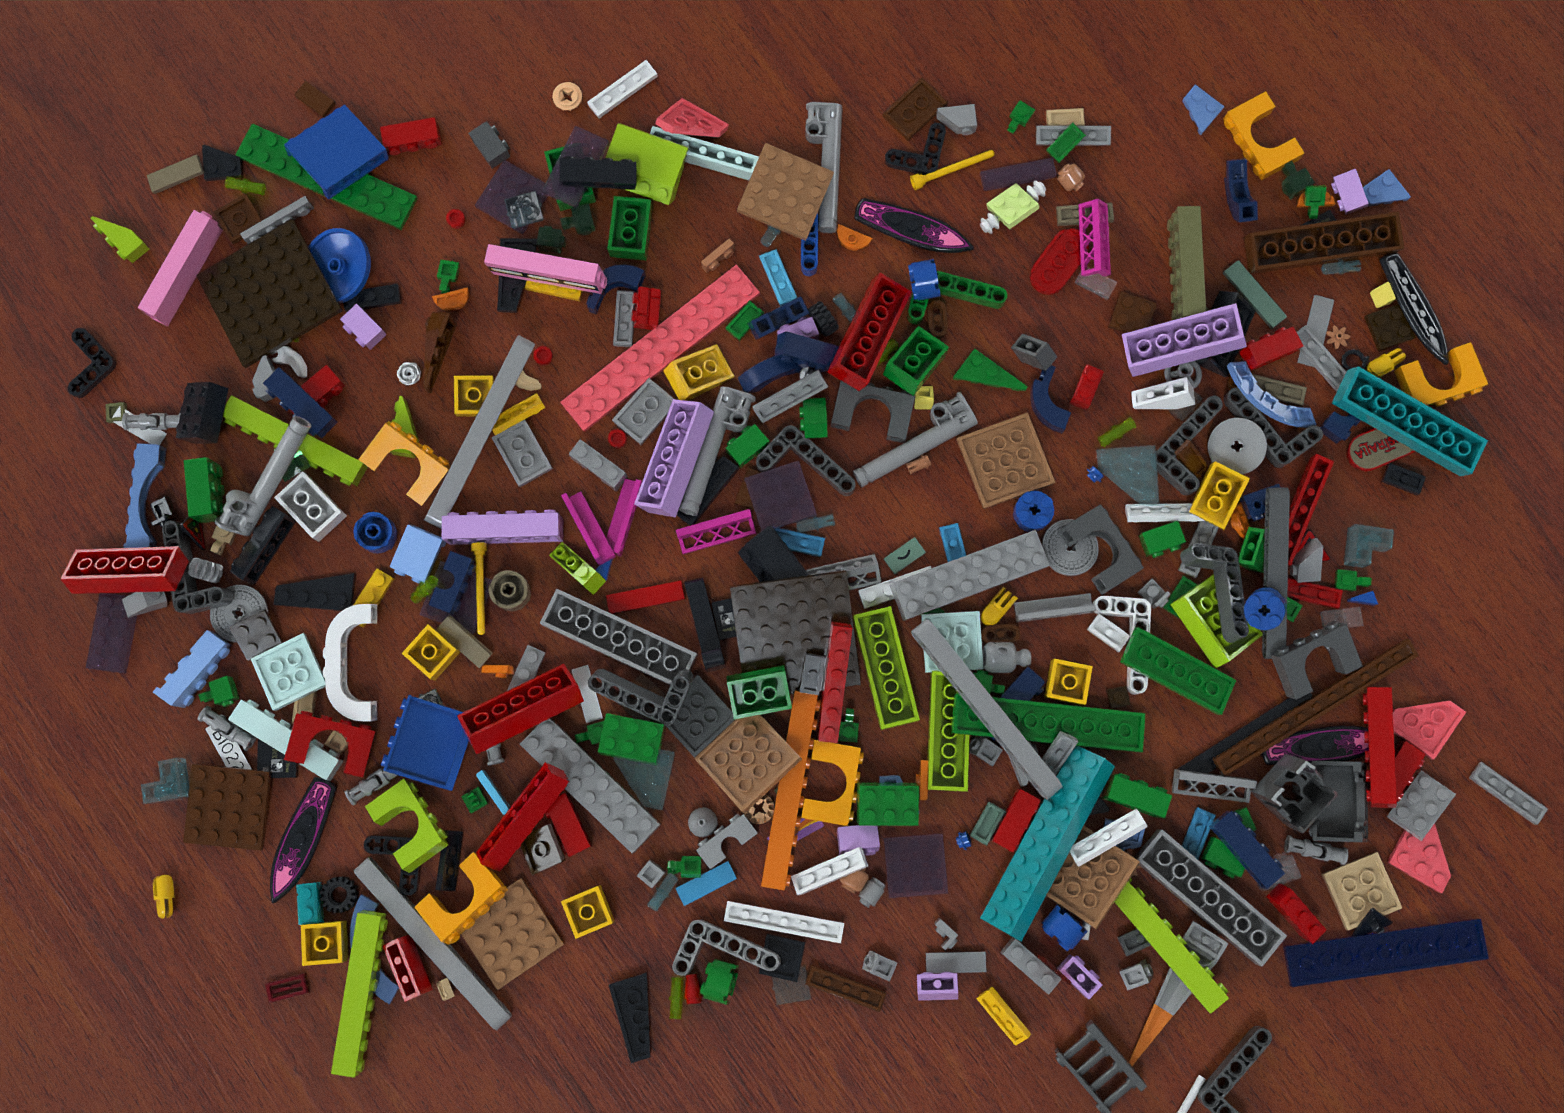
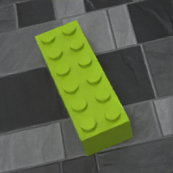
[852,606,920,730]
[927,671,970,792]

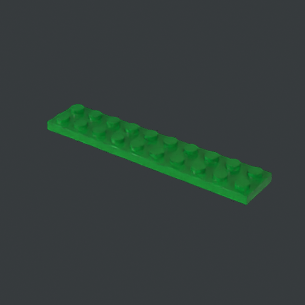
[235,124,418,231]
[951,693,1145,752]

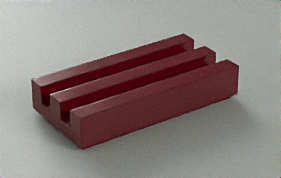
[265,973,310,1003]

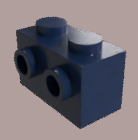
[1239,484,1281,521]

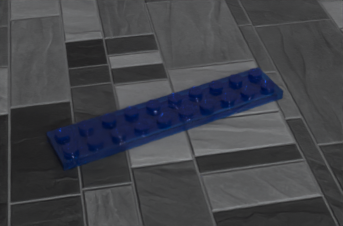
[1283,918,1489,987]

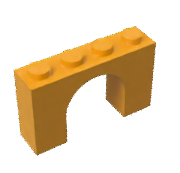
[1223,91,1304,180]
[1394,342,1488,407]
[358,421,451,506]
[801,740,864,826]
[415,852,508,945]

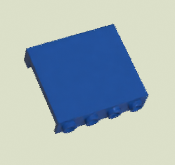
[284,105,388,200]
[380,695,469,791]

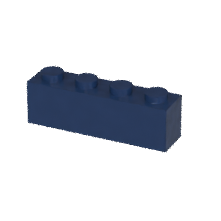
[774,331,839,376]
[263,367,337,438]
[988,667,1045,741]
[1209,811,1285,889]

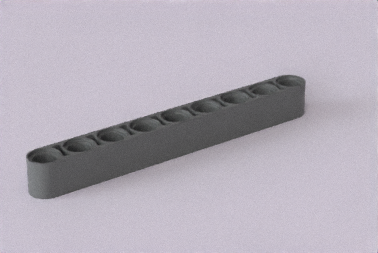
[1262,487,1290,659]

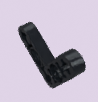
[885,123,946,175]
[68,328,117,398]
[363,836,421,896]

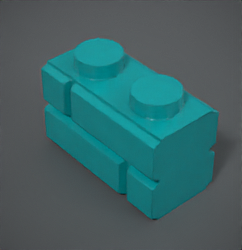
[296,882,324,925]

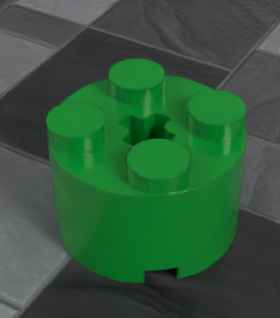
[700,959,739,1005]

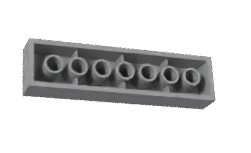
[889,530,1050,621]
[540,589,698,685]
[520,718,661,854]
[1134,829,1287,967]

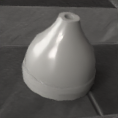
[688,807,718,837]

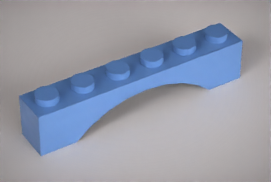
[123,444,166,548]

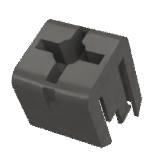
[1251,754,1338,833]

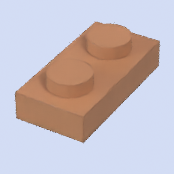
[701,238,735,273]

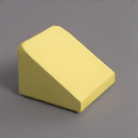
[1370,282,1396,308]
[914,386,934,409]

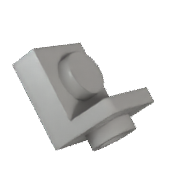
[1137,579,1170,609]
[969,736,1002,766]
[934,918,958,950]
[862,950,897,981]
[1119,959,1154,990]

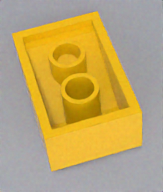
[663,344,735,401]
[1189,461,1250,530]

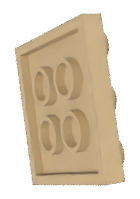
[1321,852,1402,930]

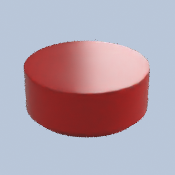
[446,209,466,229]
[533,346,553,366]
[608,429,627,449]

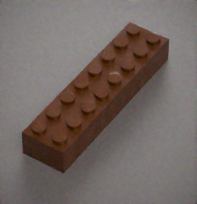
[1244,211,1405,274]

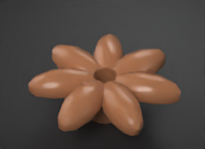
[1326,325,1351,349]

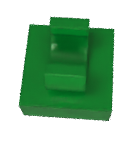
[461,787,489,814]

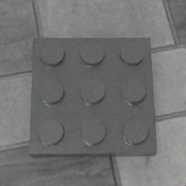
[665,675,736,758]

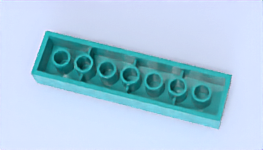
[1332,366,1488,476]

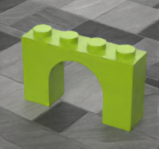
[365,779,449,873]

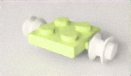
[980,181,1046,234]

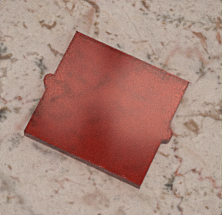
[1037,954,1072,985]

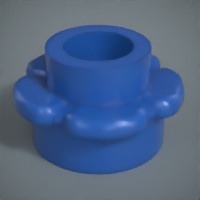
[1087,466,1104,483]
[956,831,972,850]

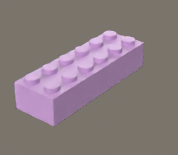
[1122,303,1247,377]
[634,399,714,518]
[442,510,563,545]

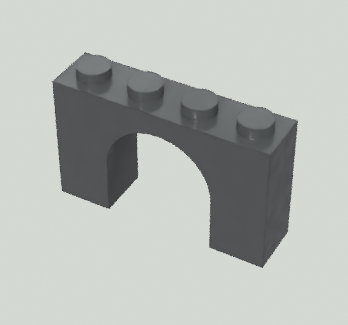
[831,381,915,443]
[1059,504,1144,595]
[1271,621,1362,700]

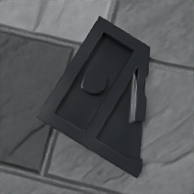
[202,145,243,181]

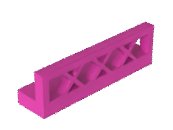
[1079,199,1111,277]
[606,479,642,557]
[561,491,616,566]
[676,509,756,555]

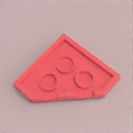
[655,98,729,137]
[1393,701,1466,760]
[1387,824,1451,893]

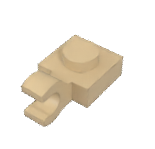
[210,526,236,555]

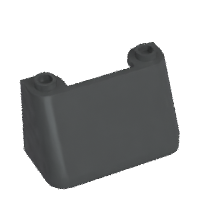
[1309,761,1368,843]

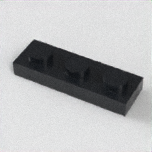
[343,284,402,312]
[435,830,463,891]

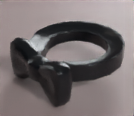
[1341,349,1370,370]

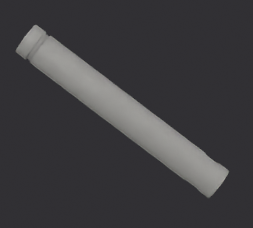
[805,102,843,233]
[679,386,756,516]
[853,392,978,488]
[215,416,311,536]

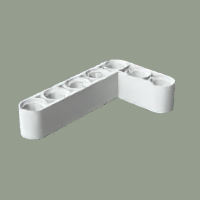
[1092,596,1151,695]

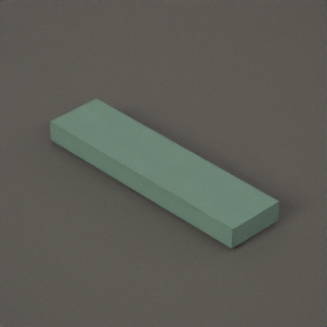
[1223,260,1287,330]

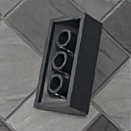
[1195,291,1256,377]
[230,506,296,585]
[737,525,809,582]

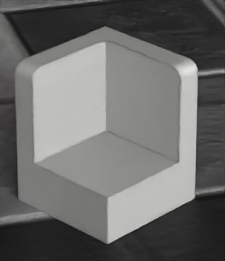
[637,860,666,888]

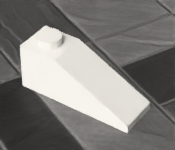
[1132,377,1195,409]

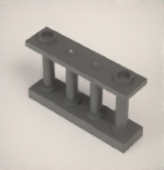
[1055,1019,1147,1113]

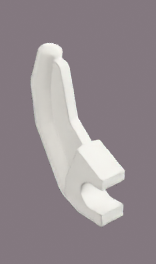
[271,346,307,378]

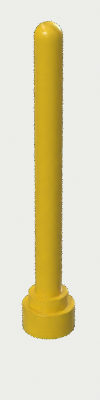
[910,150,995,190]
[471,542,487,635]

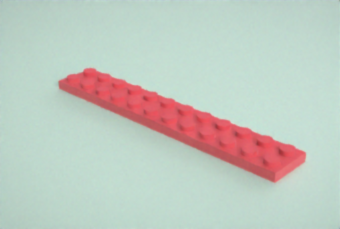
[560,264,760,432]

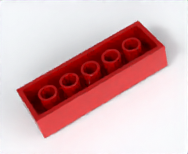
[827,272,912,391]
[61,546,189,594]
[457,664,584,755]

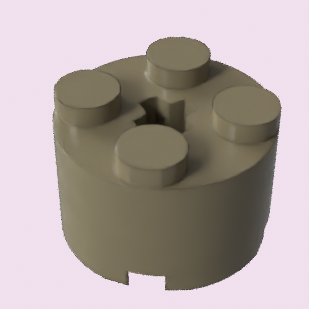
[489,570,531,611]

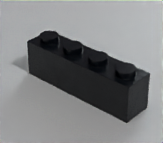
[559,156,636,190]

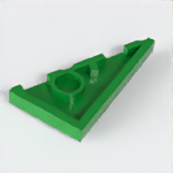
[953,348,1028,391]

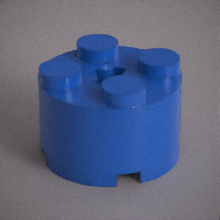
[908,259,941,301]
[1013,491,1054,532]
[353,512,397,553]
[1244,587,1287,630]
[1042,904,1088,951]

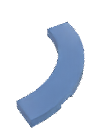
[1227,361,1317,428]
[350,894,399,1004]

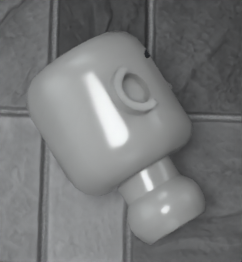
[983,642,1031,673]

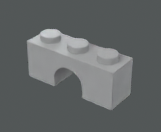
[569,439,628,492]
[696,814,758,869]
[1000,937,1062,995]

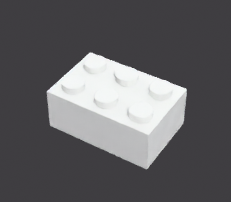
[274,471,347,542]

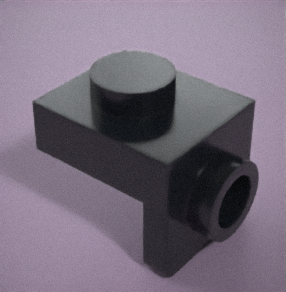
[150,496,178,528]

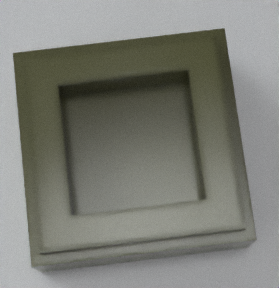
[106,402,127,423]

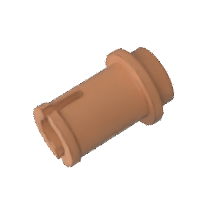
[906,454,931,475]

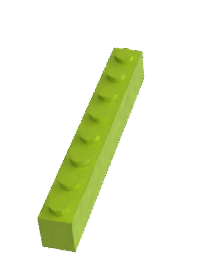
[223,395,368,486]
[1114,878,1229,1014]
[331,910,388,1078]

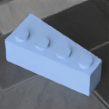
[153,630,232,708]

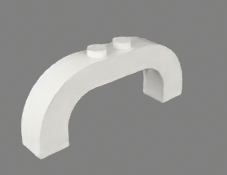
[323,604,377,721]

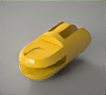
[1366,348,1406,378]
[981,587,1018,626]
[153,875,174,919]

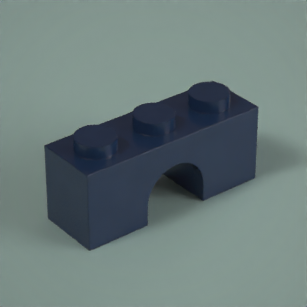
[748,296,809,340]
[1320,411,1361,444]
[428,551,476,615]

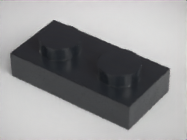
[1381,463,1426,496]

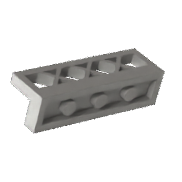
[806,554,881,590]
[1013,593,1096,623]
[1172,769,1257,803]

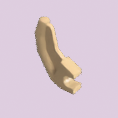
[515,370,542,391]

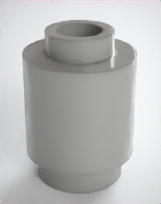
[858,877,886,908]

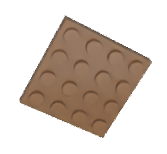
[737,143,834,241]
[956,413,1055,509]
[694,715,802,814]
[1046,826,1140,930]
[462,878,565,990]

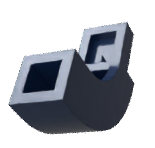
[1224,158,1258,223]
[586,265,646,315]
[738,356,803,394]
[1030,365,1071,434]

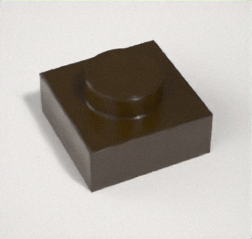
[1106,686,1131,709]

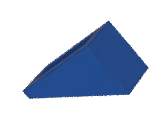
[596,559,613,581]
[1347,591,1378,606]

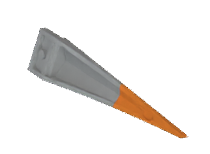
[1129,921,1229,1066]

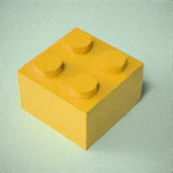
[454,376,494,417]
[402,624,460,681]
[1044,659,1093,706]
[561,885,615,939]
[301,920,348,966]

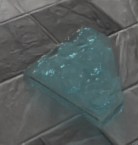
[1096,445,1160,504]
[613,750,675,810]

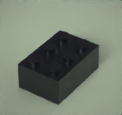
[176,382,229,444]

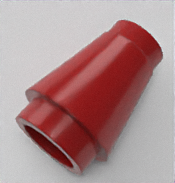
[684,974,704,1005]

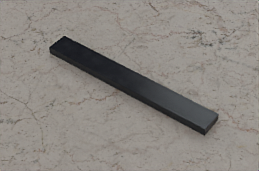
[1177,693,1313,786]

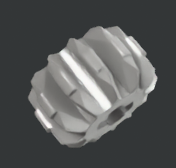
[188,558,223,583]

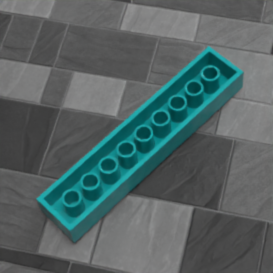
[980,746,1115,942]

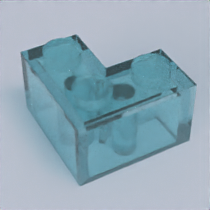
[1344,524,1394,568]
[141,758,189,804]

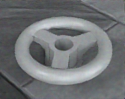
[1164,361,1202,389]

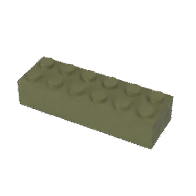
[1167,206,1206,321]

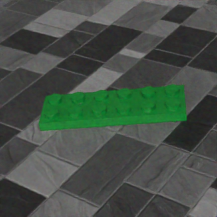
[1120,627,1236,715]

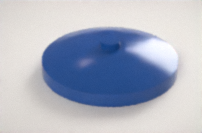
[308,228,371,303]

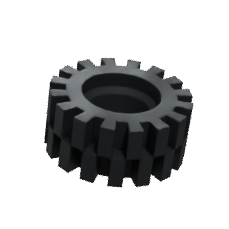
[808,301,839,338]
[320,876,359,913]

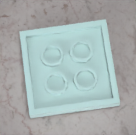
[921,611,984,673]
[251,633,325,711]

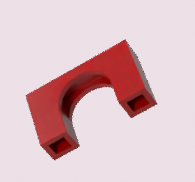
[283,711,375,777]

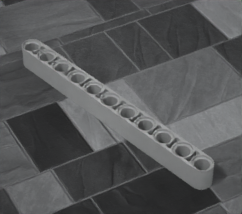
[424,335,535,529]
[911,619,1063,800]
[354,857,512,1031]

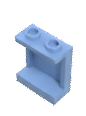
[390,525,446,584]

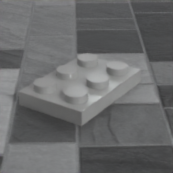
[612,378,674,445]
[492,419,553,487]
[1387,770,1456,841]

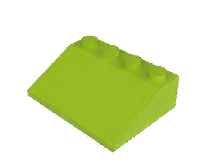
[606,123,689,205]
[1170,574,1262,668]

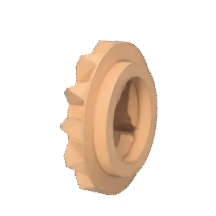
[553,82,582,111]
[744,794,774,824]

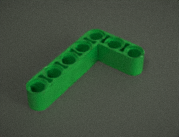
[907,270,1007,325]

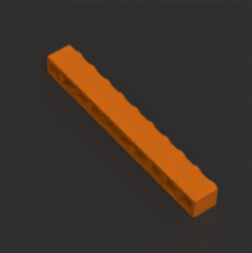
[761,691,821,890]

